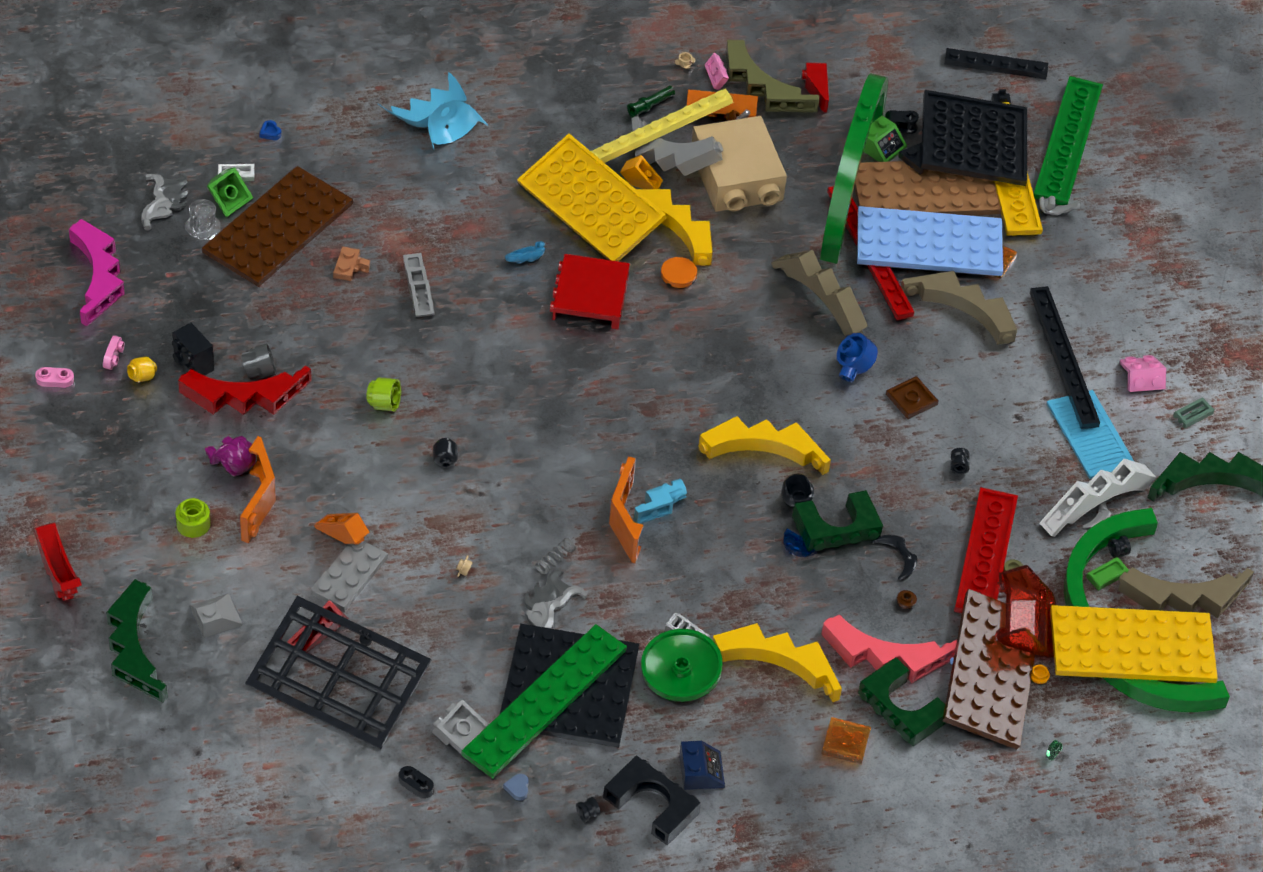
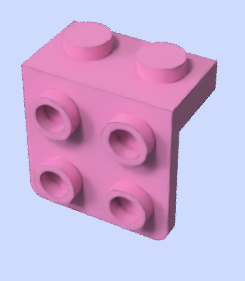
[1120,355,1166,392]

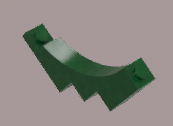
[1147,452,1263,502]
[106,579,168,703]

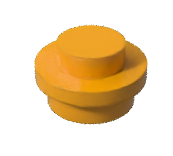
[1031,665,1050,684]

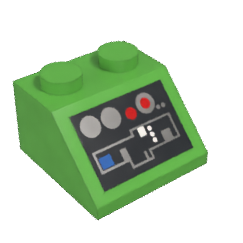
[863,116,907,162]

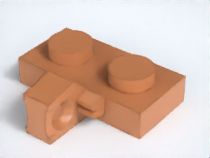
[333,246,370,281]

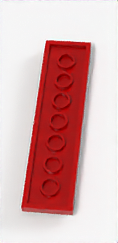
[954,487,1018,614]

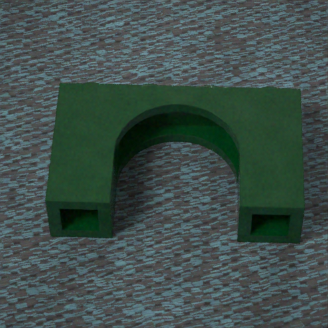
[792,490,883,552]
[858,657,946,747]

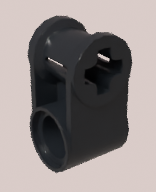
[885,110,919,134]

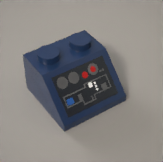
[679,740,725,790]

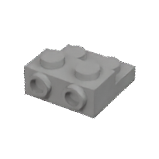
[432,700,489,754]

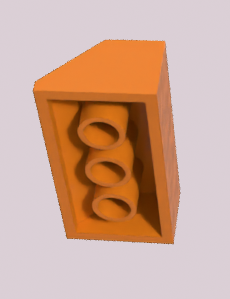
[686,89,758,118]

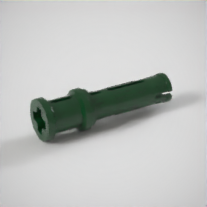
[627,85,675,118]

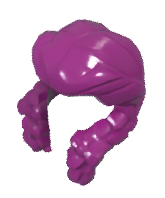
[205,436,256,477]

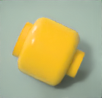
[127,356,157,383]

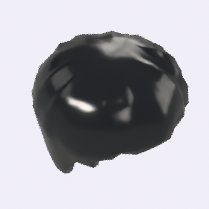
[781,473,815,507]

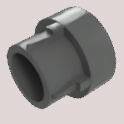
[241,343,277,380]

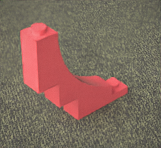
[821,614,957,683]

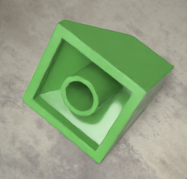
[207,167,253,217]

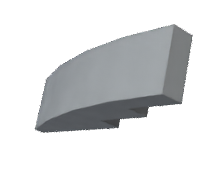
[403,253,435,317]

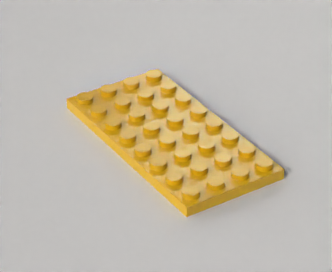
[517,134,667,261]
[1050,605,1218,683]

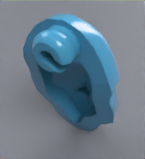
[505,241,546,264]

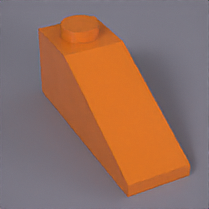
[314,513,370,545]

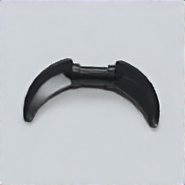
[872,534,917,581]

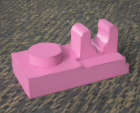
[705,53,729,90]

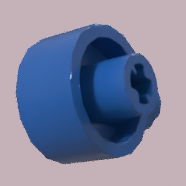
[837,333,878,382]

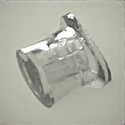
[185,199,220,240]

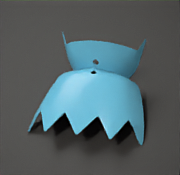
[377,72,488,149]

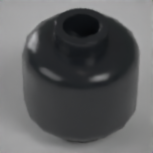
[433,438,458,468]

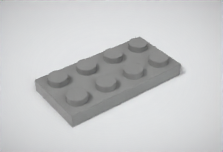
[311,541,388,612]

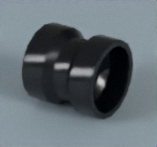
[951,448,970,474]

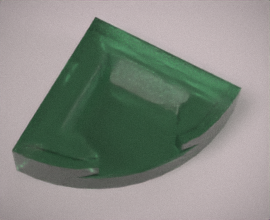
[1046,740,1063,761]

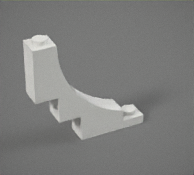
[1040,459,1157,537]

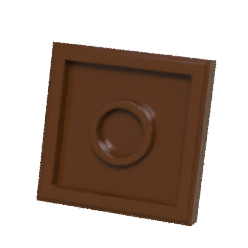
[886,376,939,419]

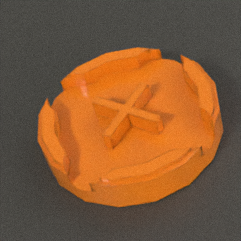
[661,257,697,288]

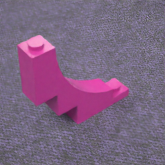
[69,219,125,326]

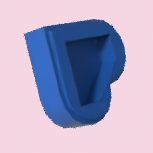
[259,120,282,140]

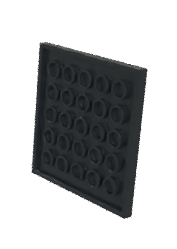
[921,90,1027,186]
[500,623,640,748]

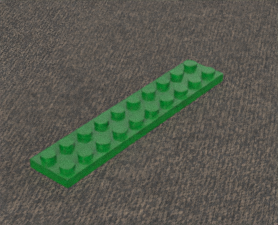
[1034,76,1103,205]
[461,624,627,779]

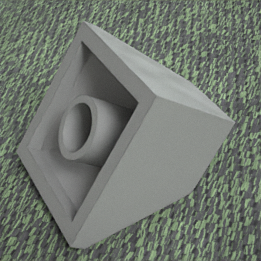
[190,593,242,638]

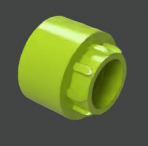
[367,377,401,412]
[175,498,210,538]

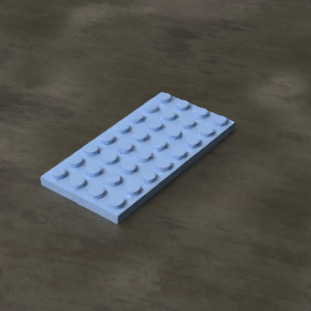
[857,206,1003,276]

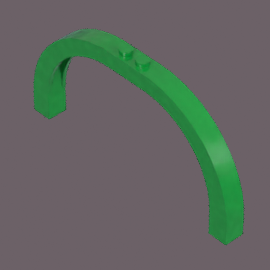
[820,73,888,264]
[1063,508,1230,712]

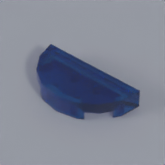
[783,528,818,557]

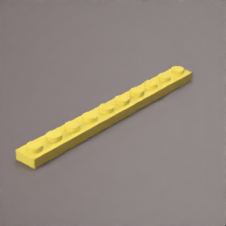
[591,88,734,163]

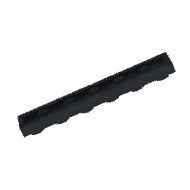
[944,48,1048,79]

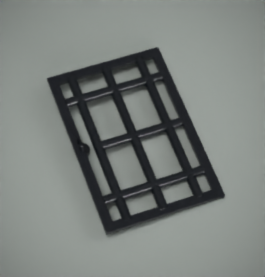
[245,595,432,750]

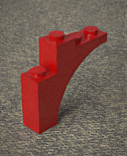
[33,522,82,601]

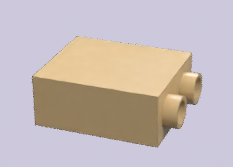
[692,116,787,212]

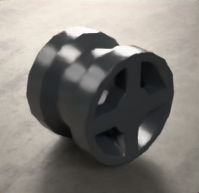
[1108,535,1131,558]
[576,797,601,823]

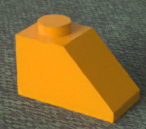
[620,155,663,189]

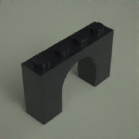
[603,755,701,846]

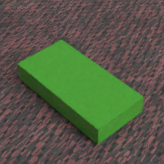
[1086,557,1129,591]

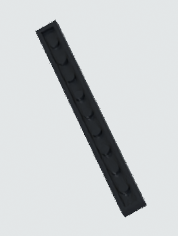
[1030,286,1100,429]

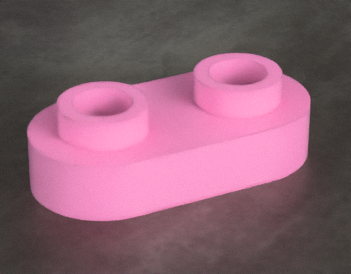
[103,336,125,370]
[35,367,74,388]

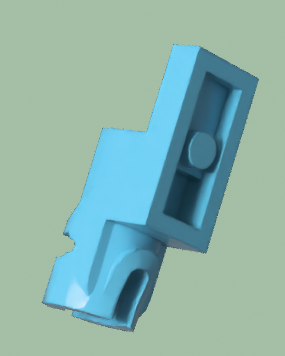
[634,479,687,524]

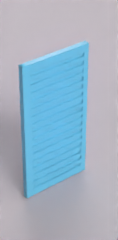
[1047,390,1134,479]

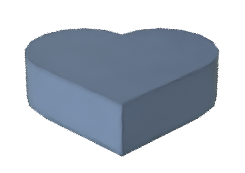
[503,774,529,801]

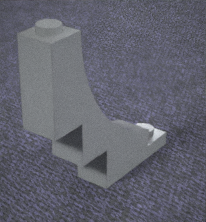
[631,116,723,176]

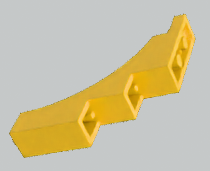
[636,189,712,266]
[698,416,831,475]
[712,623,842,702]

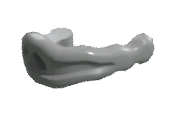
[1040,196,1081,216]

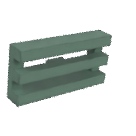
[1173,397,1215,428]

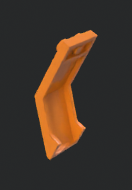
[240,436,276,543]
[609,456,643,563]

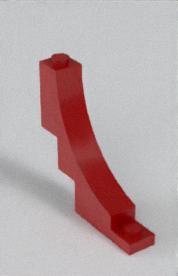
[178,365,311,415]

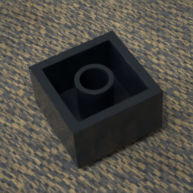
[172,322,214,376]

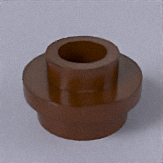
[897,590,917,609]

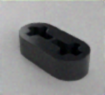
[399,766,434,799]

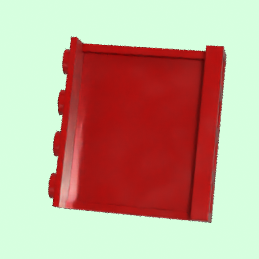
[550,254,630,330]

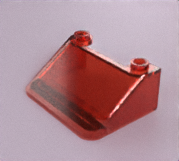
[996,565,1056,658]

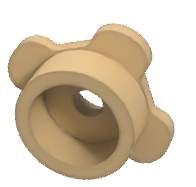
[675,52,695,69]
[456,555,472,577]

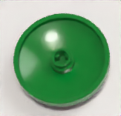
[641,629,723,701]

